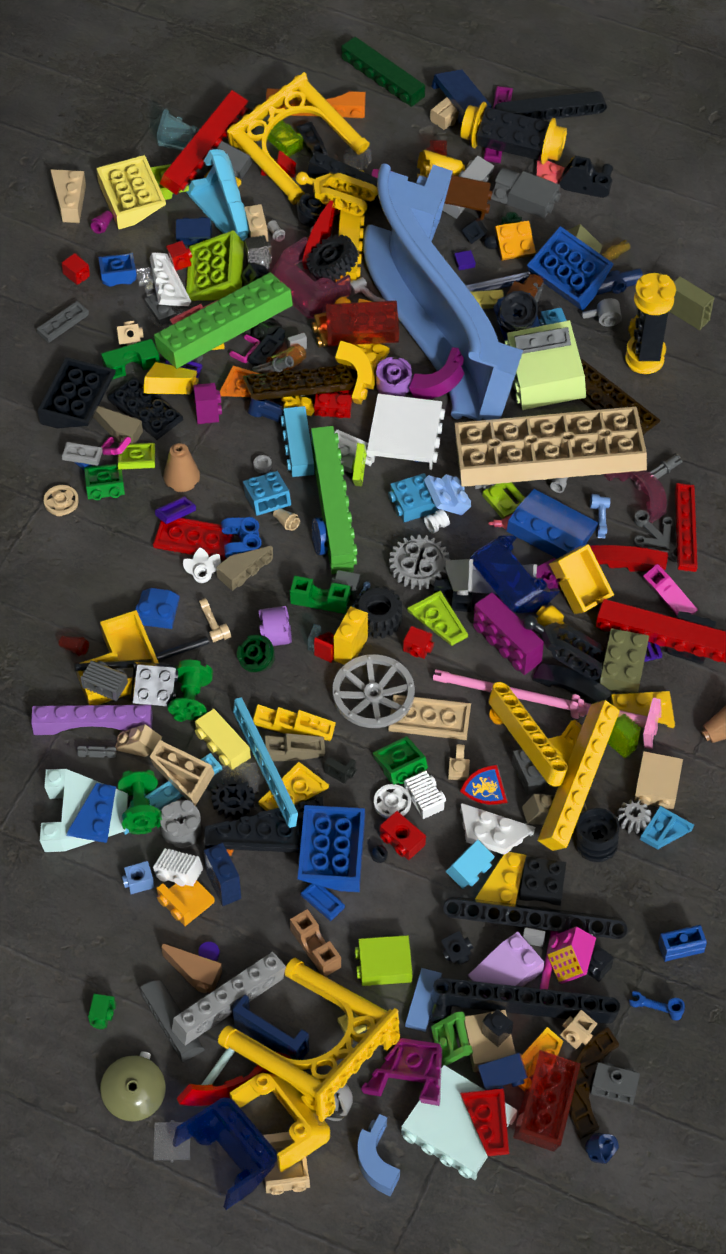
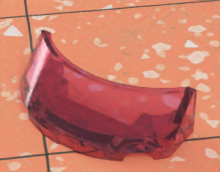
[604,470,667,523]

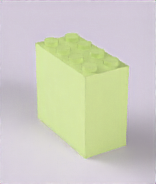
[504,320,586,410]

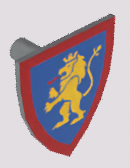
[460,764,508,805]

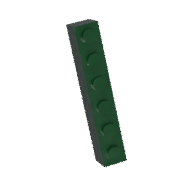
[341,36,425,107]

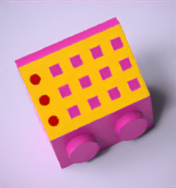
[547,926,596,984]

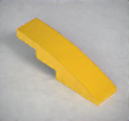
[253,704,336,741]

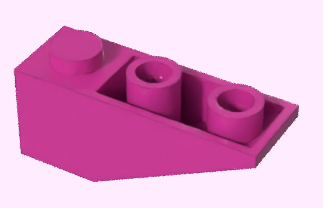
[643,564,698,615]

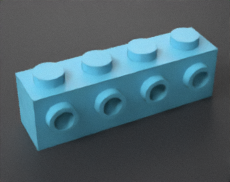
[281,406,314,477]

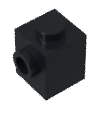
[587,944,614,982]
[482,1009,513,1047]

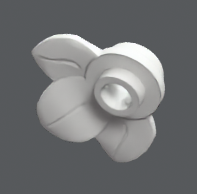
[183,548,221,583]

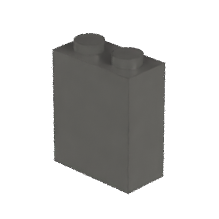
[508,171,561,219]

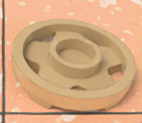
[44,485,79,516]

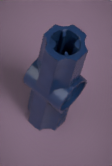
[595,268,643,296]

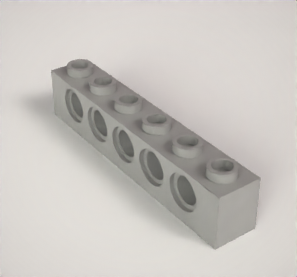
[172,952,286,1045]

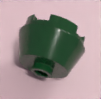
[237,635,275,672]

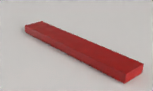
[675,483,698,572]

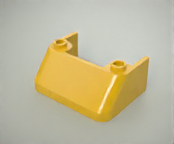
[230,1073,330,1173]

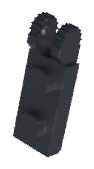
[296,122,328,158]

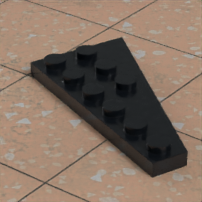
[204,796,323,853]

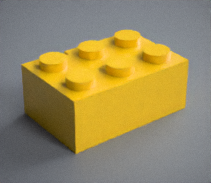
[549,544,614,614]

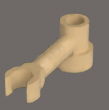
[199,598,232,643]

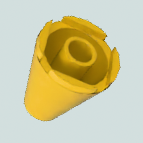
[417,150,465,178]

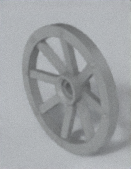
[333,654,415,728]

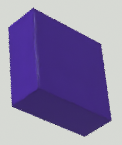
[454,250,476,270]

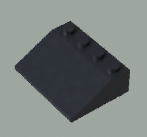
[37,357,116,429]

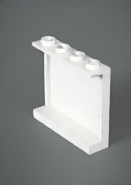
[367,394,445,470]

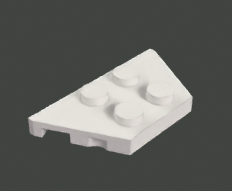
[460,803,535,855]

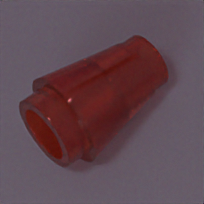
[59,636,89,656]

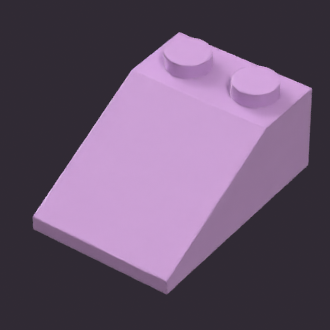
[468,932,544,1000]

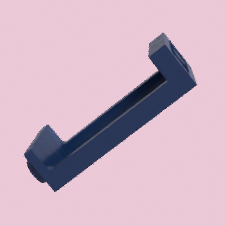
[431,69,492,125]
[232,995,309,1060]

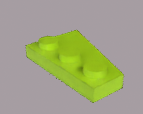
[407,591,468,646]

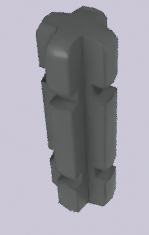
[77,745,117,758]

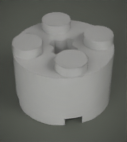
[160,800,202,848]

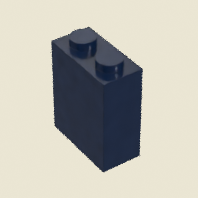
[204,843,241,906]

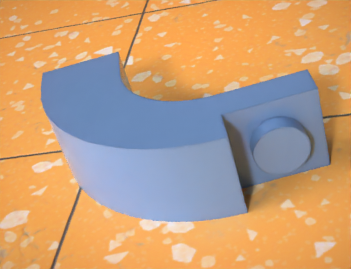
[358,1114,400,1197]

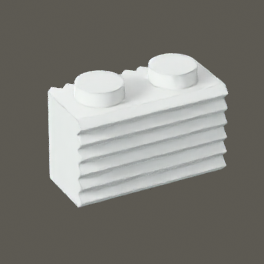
[404,770,446,819]
[153,848,203,886]

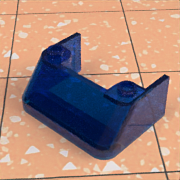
[470,536,560,613]
[172,1098,277,1210]

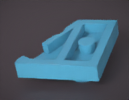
[640,806,694,850]

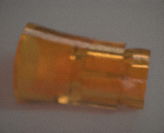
[266,344,306,373]

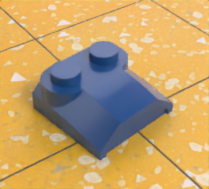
[98,253,137,287]
[135,588,180,629]

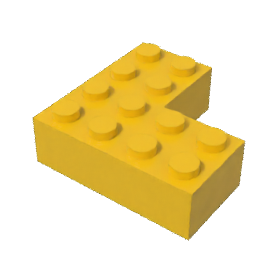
[76,610,159,705]

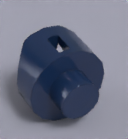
[585,1133,619,1164]

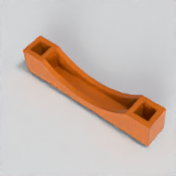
[266,88,366,118]

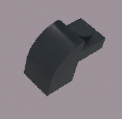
[434,579,472,612]

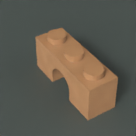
[290,909,341,977]

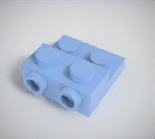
[424,475,471,515]

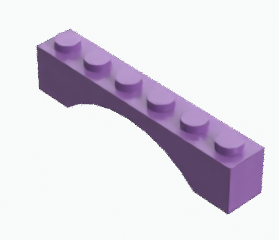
[31,705,153,735]

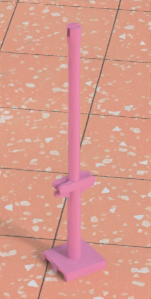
[433,669,662,750]

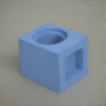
[122,861,154,894]

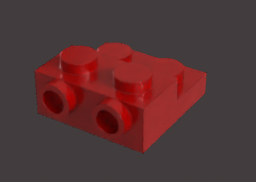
[314,388,354,418]

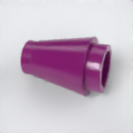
[91,210,113,234]

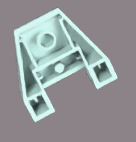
[40,769,128,852]

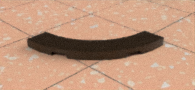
[567,1027,619,1140]

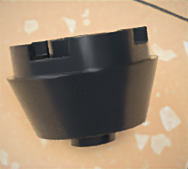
[297,193,326,227]

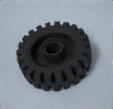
[306,235,359,283]

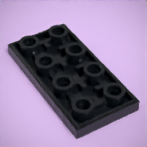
[108,377,183,440]

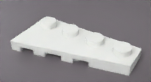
[150,253,191,306]

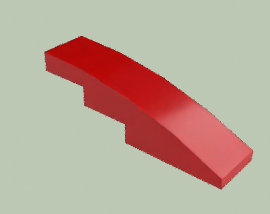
[302,200,335,269]
[590,545,668,572]

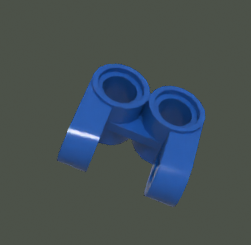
[221,517,262,558]

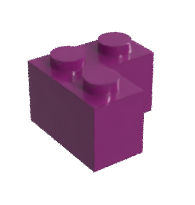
[193,383,222,424]

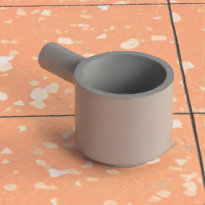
[582,298,622,327]

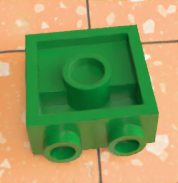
[84,464,125,500]
[373,736,428,785]

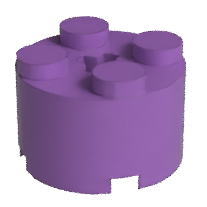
[376,357,412,397]
[259,606,292,646]

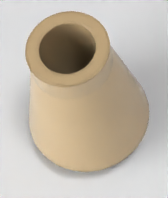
[273,508,300,531]

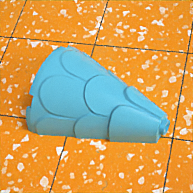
[186,149,249,241]

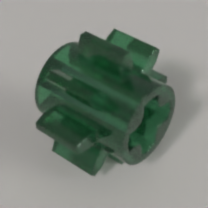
[501,212,522,225]

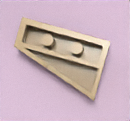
[51,170,86,223]
[150,740,215,806]

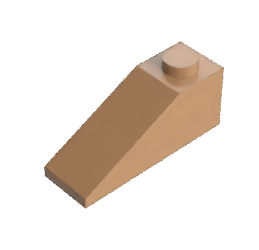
[162,944,222,993]

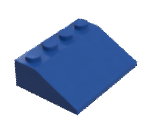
[527,226,614,311]
[507,489,599,559]
[298,805,365,892]

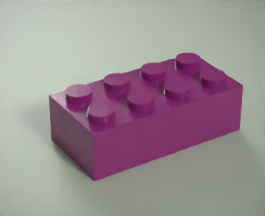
[473,592,544,675]

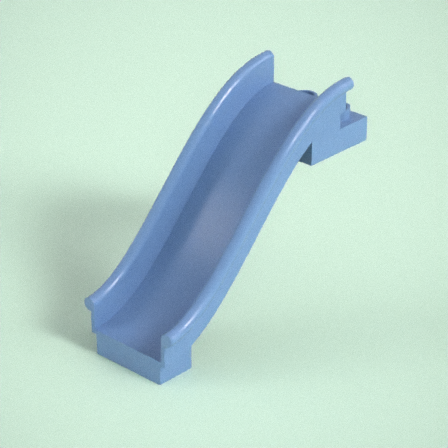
[363,163,523,421]

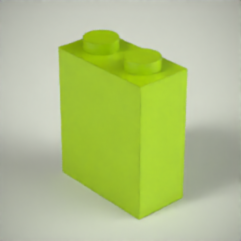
[355,935,412,986]

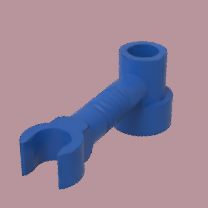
[629,991,685,1021]

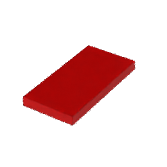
[153,518,234,561]

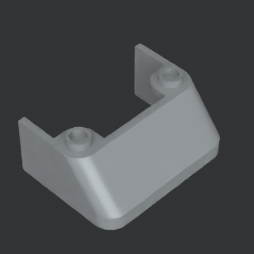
[445,559,537,599]

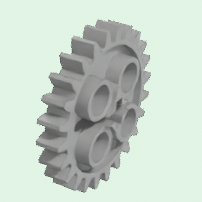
[389,535,450,590]

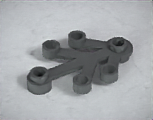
[634,510,677,564]

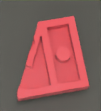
[536,160,565,184]

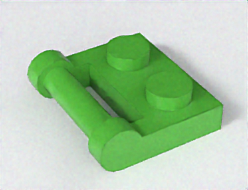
[431,1012,473,1066]

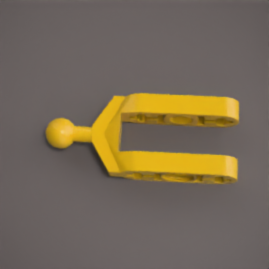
[296,172,378,216]

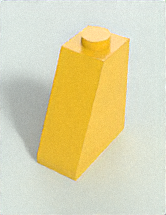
[144,362,199,394]

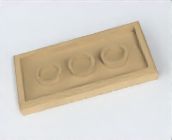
[388,695,471,740]

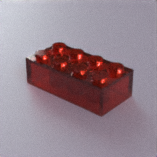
[326,301,399,346]
[513,1050,581,1152]

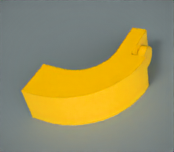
[335,341,375,405]

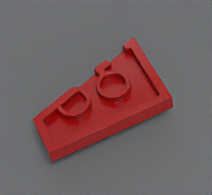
[460,1089,510,1156]

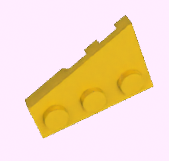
[259,762,329,811]

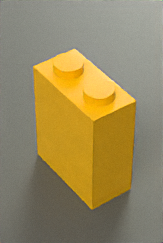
[334,606,368,665]

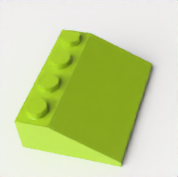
[186,230,244,301]

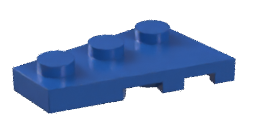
[66,783,116,843]

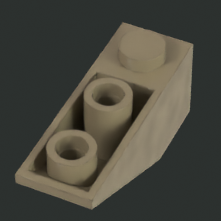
[93,406,143,444]
[216,546,273,591]
[522,794,588,825]

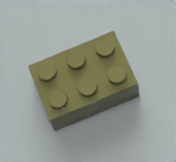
[600,628,649,694]

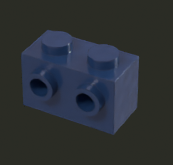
[176,217,212,246]
[478,1053,528,1090]

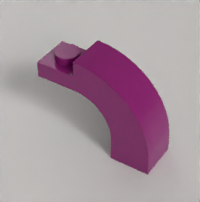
[409,347,464,399]

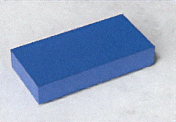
[301,883,345,921]

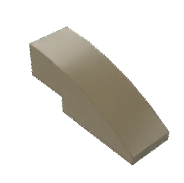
[263,733,325,761]

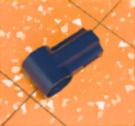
[247,398,284,423]

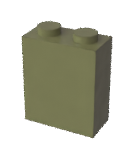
[669,277,714,330]

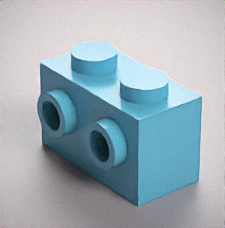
[445,840,495,889]

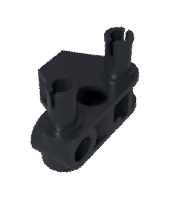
[559,155,613,198]

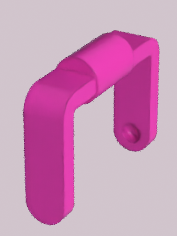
[229,334,260,363]
[101,437,131,455]

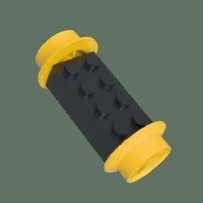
[461,101,567,165]

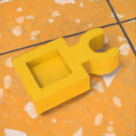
[282,396,314,416]

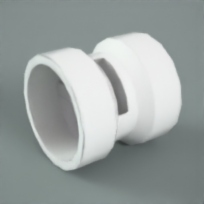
[424,509,450,533]

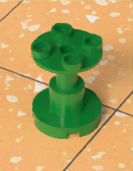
[168,660,213,722]
[118,770,162,834]

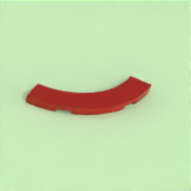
[176,1051,291,1106]

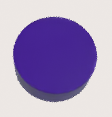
[198,942,219,961]

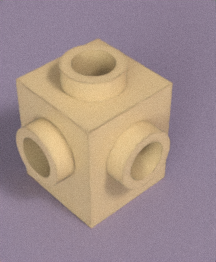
[117,321,144,346]
[560,1010,597,1049]

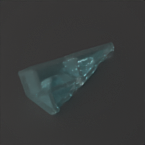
[157,109,217,150]

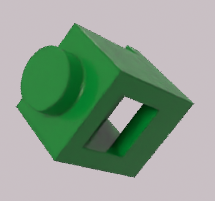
[88,994,116,1029]

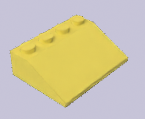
[96,155,166,229]

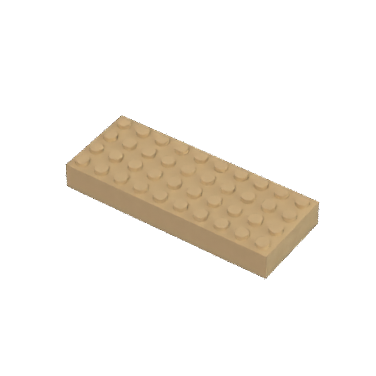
[455,407,647,487]

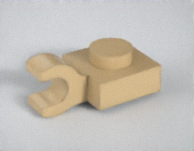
[448,744,470,781]

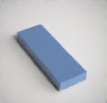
[405,968,442,1032]

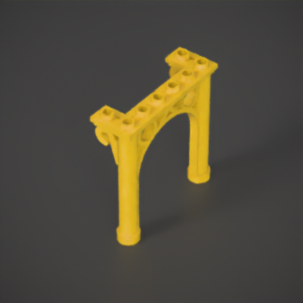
[227,72,370,205]
[218,958,400,1122]

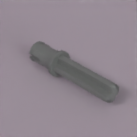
[252,356,294,374]
[634,453,682,490]

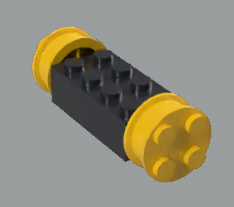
[625,273,676,374]

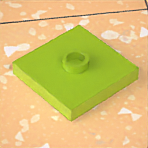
[118,443,155,469]
[352,443,367,486]

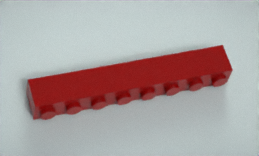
[160,90,248,195]
[596,599,726,663]

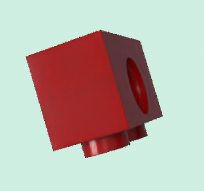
[380,811,426,860]

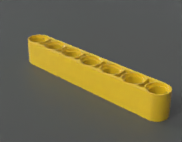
[488,682,568,786]

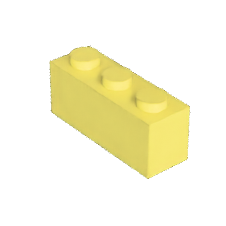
[195,709,251,770]

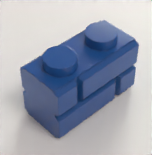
[658,925,707,962]

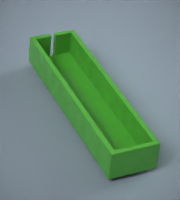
[154,272,293,369]
[311,426,357,575]

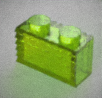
[267,120,303,157]
[608,714,641,759]

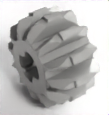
[617,799,651,834]

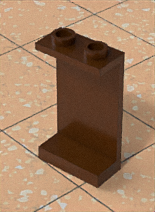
[445,175,492,220]

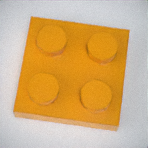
[495,221,536,261]

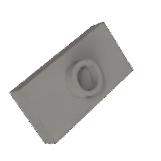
[62,442,103,466]

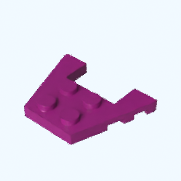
[361,1038,442,1106]

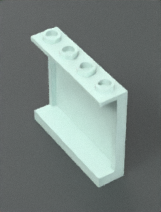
[401,1065,517,1180]

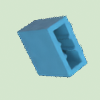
[243,471,291,516]
[388,473,438,522]

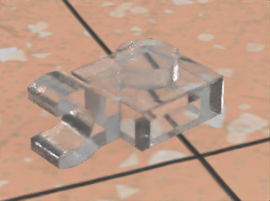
[136,267,155,297]

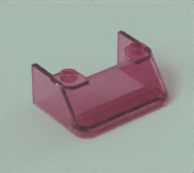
[271,237,350,318]

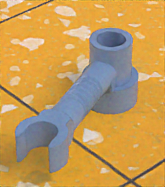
[590,494,610,539]

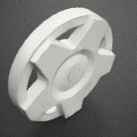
[374,784,411,819]

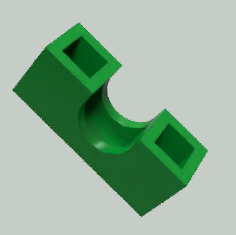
[101,339,160,380]
[290,576,350,614]

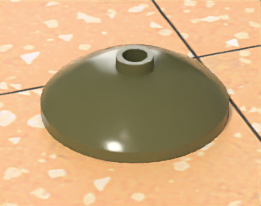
[101,1056,166,1122]

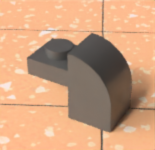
[491,168,521,205]

